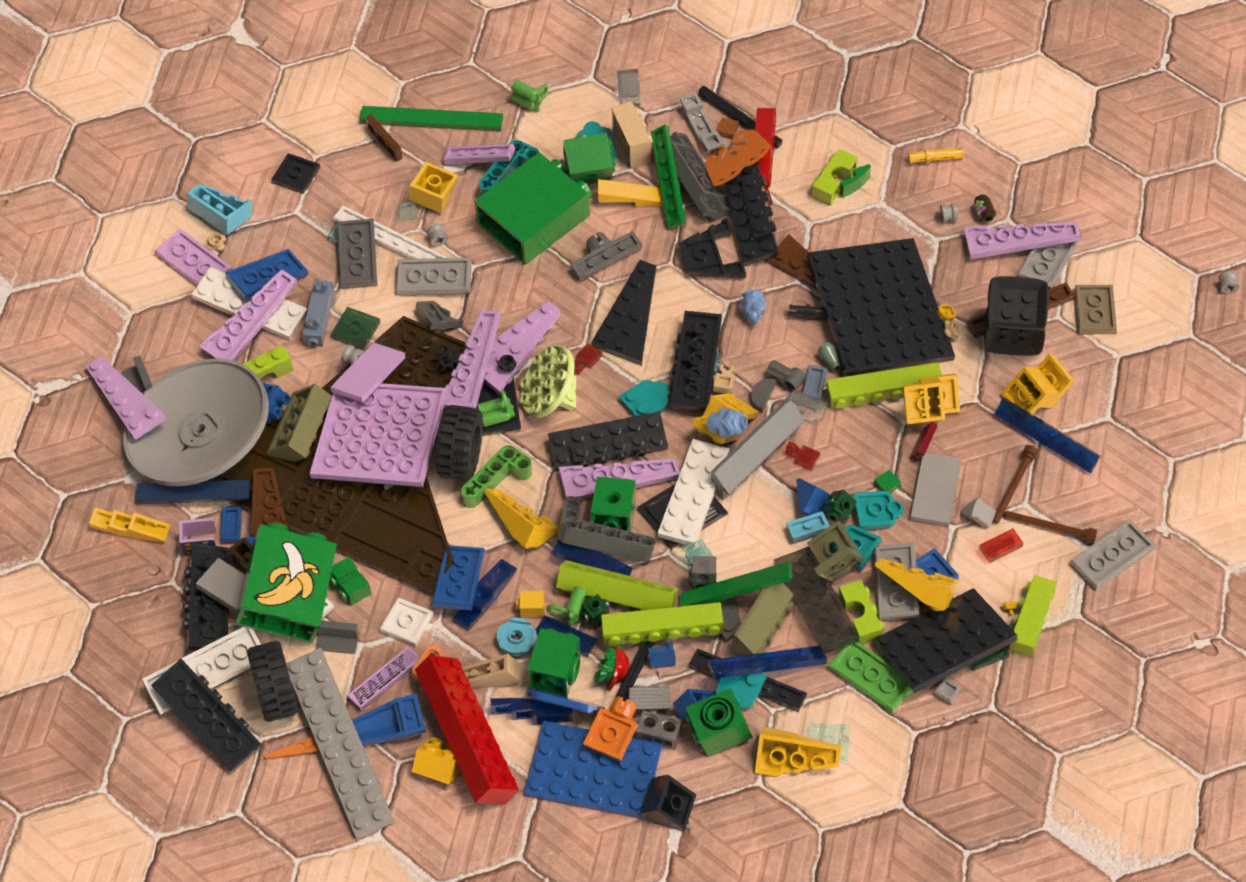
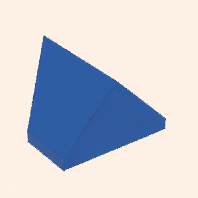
[796,478,831,516]

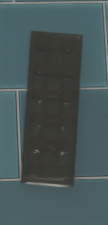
[774,546,860,655]

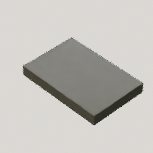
[1075,285,1117,335]

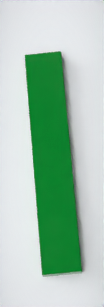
[651,124,686,230]
[680,561,792,607]

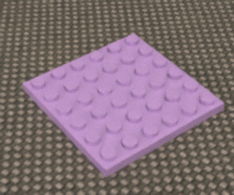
[310,380,447,487]

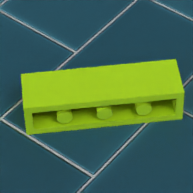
[1009,575,1057,657]

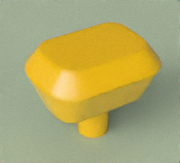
[1002,601,1018,615]

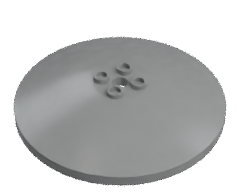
[123,359,269,486]

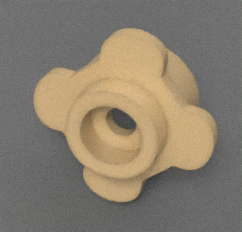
[207,233,226,251]
[944,320,961,341]

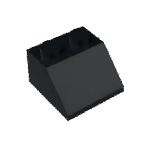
[640,775,697,831]

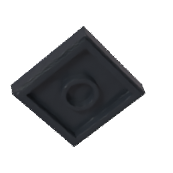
[271,153,321,194]

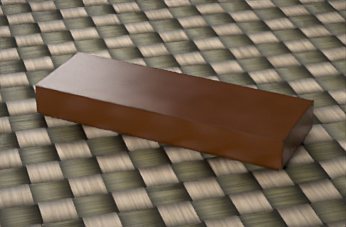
[366,114,403,162]

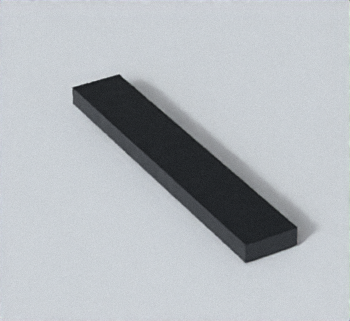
[689,648,807,712]

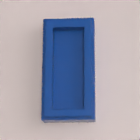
[221,507,242,544]

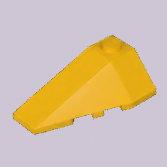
[484,488,559,549]
[875,558,959,611]
[755,727,842,776]

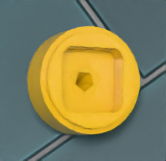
[937,304,956,322]

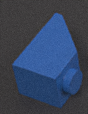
[673,689,715,720]

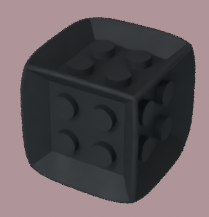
[984,276,1049,356]

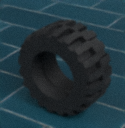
[435,405,483,481]
[247,641,298,722]

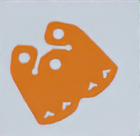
[705,130,771,187]

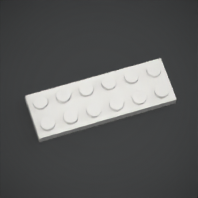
[192,267,308,340]
[658,439,730,547]
[142,627,261,715]

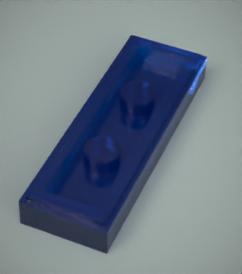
[536,615,597,657]

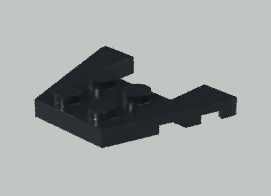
[679,218,746,278]

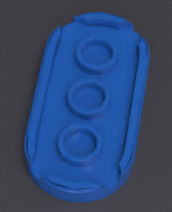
[526,688,605,714]

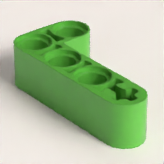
[461,445,532,508]

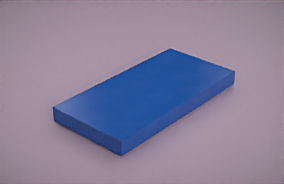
[225,249,308,299]
[432,545,485,611]

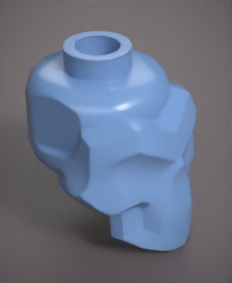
[739,288,767,326]
[706,407,748,438]

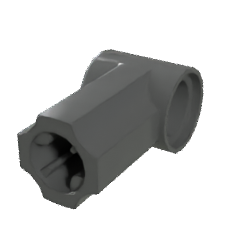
[766,360,806,393]

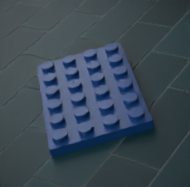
[524,721,662,819]

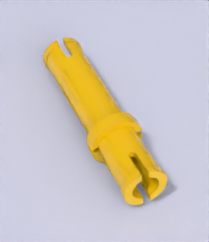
[908,147,964,163]

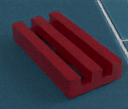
[910,421,938,461]

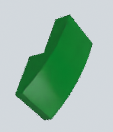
[840,164,871,198]

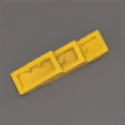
[88,507,171,543]

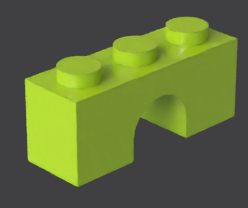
[811,149,858,206]
[243,345,294,379]
[839,580,884,645]

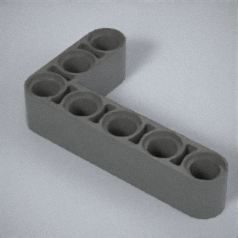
[558,496,656,562]

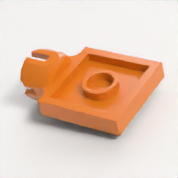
[583,696,638,762]

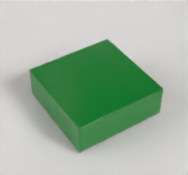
[874,470,901,493]

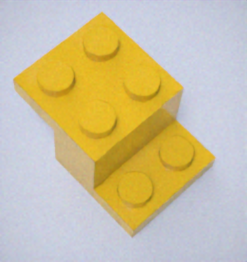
[1002,354,1075,421]
[903,373,960,424]
[691,393,759,444]

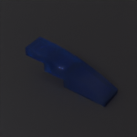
[551,539,633,576]
[453,559,517,631]
[490,698,574,726]

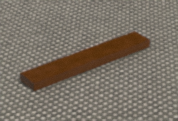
[966,282,1075,338]

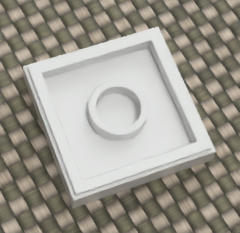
[380,598,434,647]

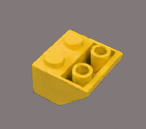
[412,737,460,784]

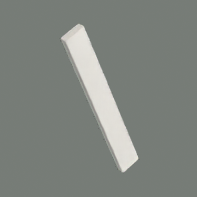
[333,206,448,259]

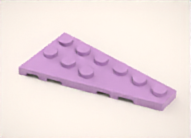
[483,300,561,396]

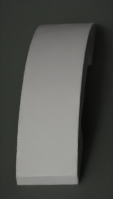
[680,92,724,152]

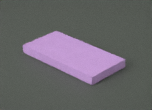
[154,229,232,286]
[331,342,405,403]

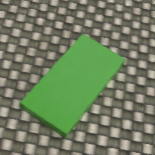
[828,638,912,713]

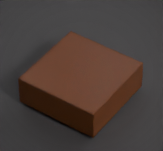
[716,117,739,139]

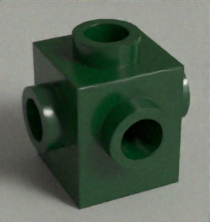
[822,489,857,522]
[581,594,611,629]

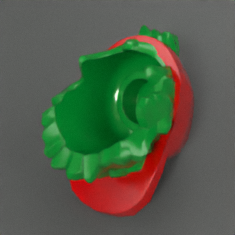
[594,645,630,692]

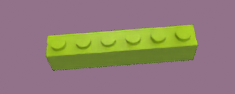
[826,362,942,409]
[556,560,679,611]
[602,602,724,646]

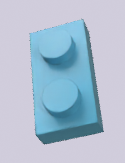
[786,511,830,542]

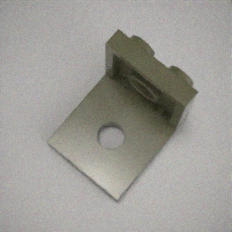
[807,521,864,582]

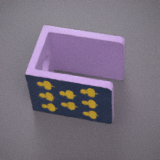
[179,518,216,556]

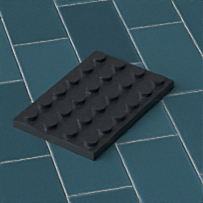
[872,588,1018,694]

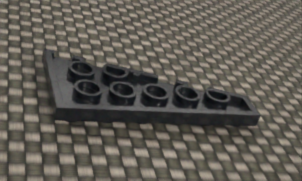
[591,260,657,366]

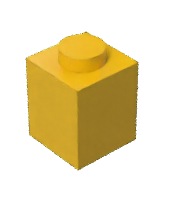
[516,591,545,618]

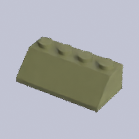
[266,384,332,462]
[734,583,795,665]

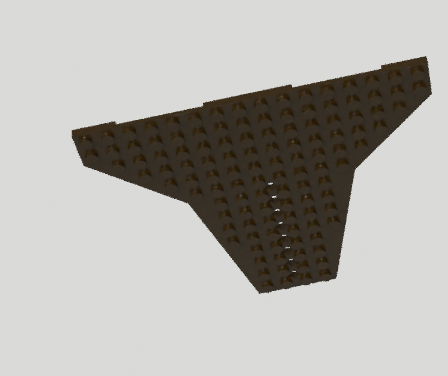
[181,316,467,595]

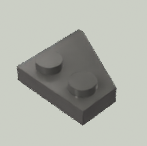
[415,301,464,330]
[715,597,741,642]

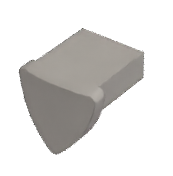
[962,497,996,529]

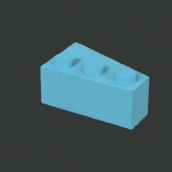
[187,184,252,235]

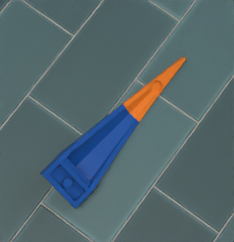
[264,694,426,759]

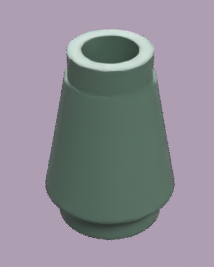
[817,342,842,371]

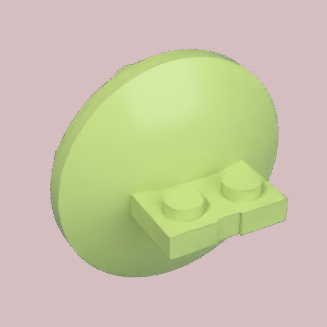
[520,345,576,418]

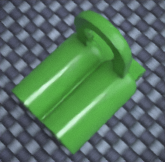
[510,80,549,111]
[477,391,515,427]
[546,586,587,627]

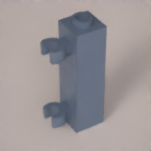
[303,279,335,347]

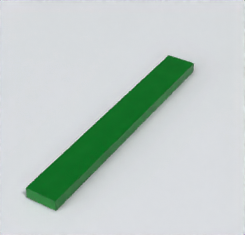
[360,106,504,131]

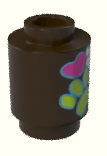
[973,194,996,222]

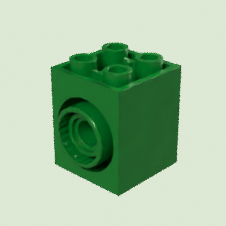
[563,133,616,183]
[591,477,636,532]
[527,628,581,697]
[685,688,753,757]

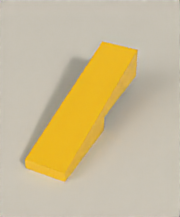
[598,179,664,207]

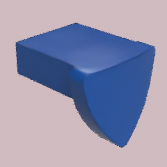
[648,642,676,668]

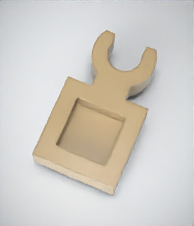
[713,364,735,394]

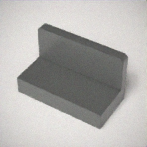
[122,356,153,394]
[316,620,360,654]

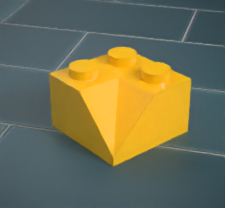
[408,162,459,213]

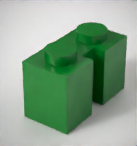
[330,557,371,606]

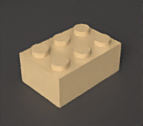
[611,101,653,169]

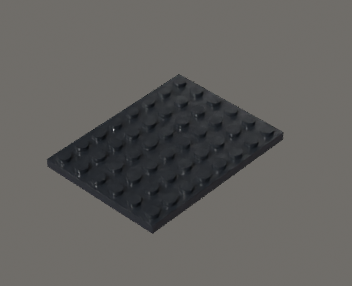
[807,238,955,376]

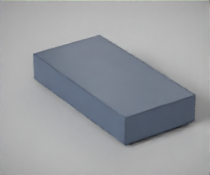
[802,365,828,402]

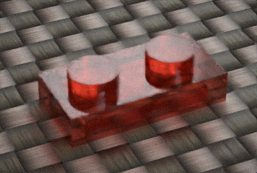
[979,528,1024,563]

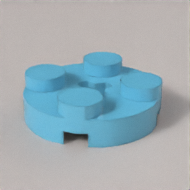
[497,618,537,657]

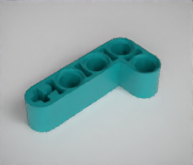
[479,140,539,196]

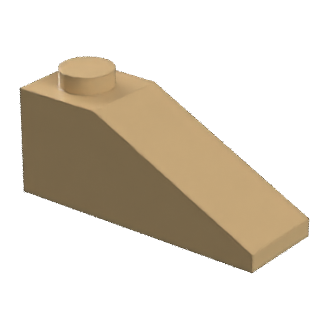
[462,654,520,688]

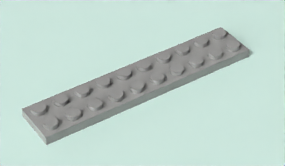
[286,648,395,839]

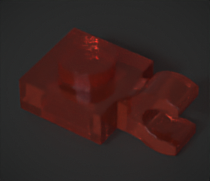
[574,343,602,375]
[785,441,821,471]

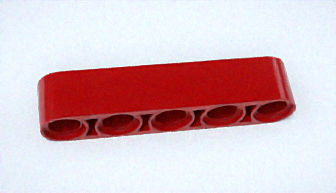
[753,108,776,187]

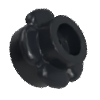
[498,355,517,372]

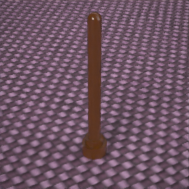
[993,445,1039,524]
[1004,511,1098,544]

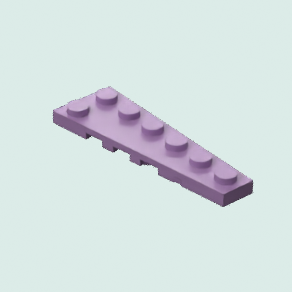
[964,222,1081,259]
[199,270,298,361]
[443,310,501,409]
[86,356,167,440]
[559,458,680,500]

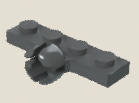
[570,231,642,281]

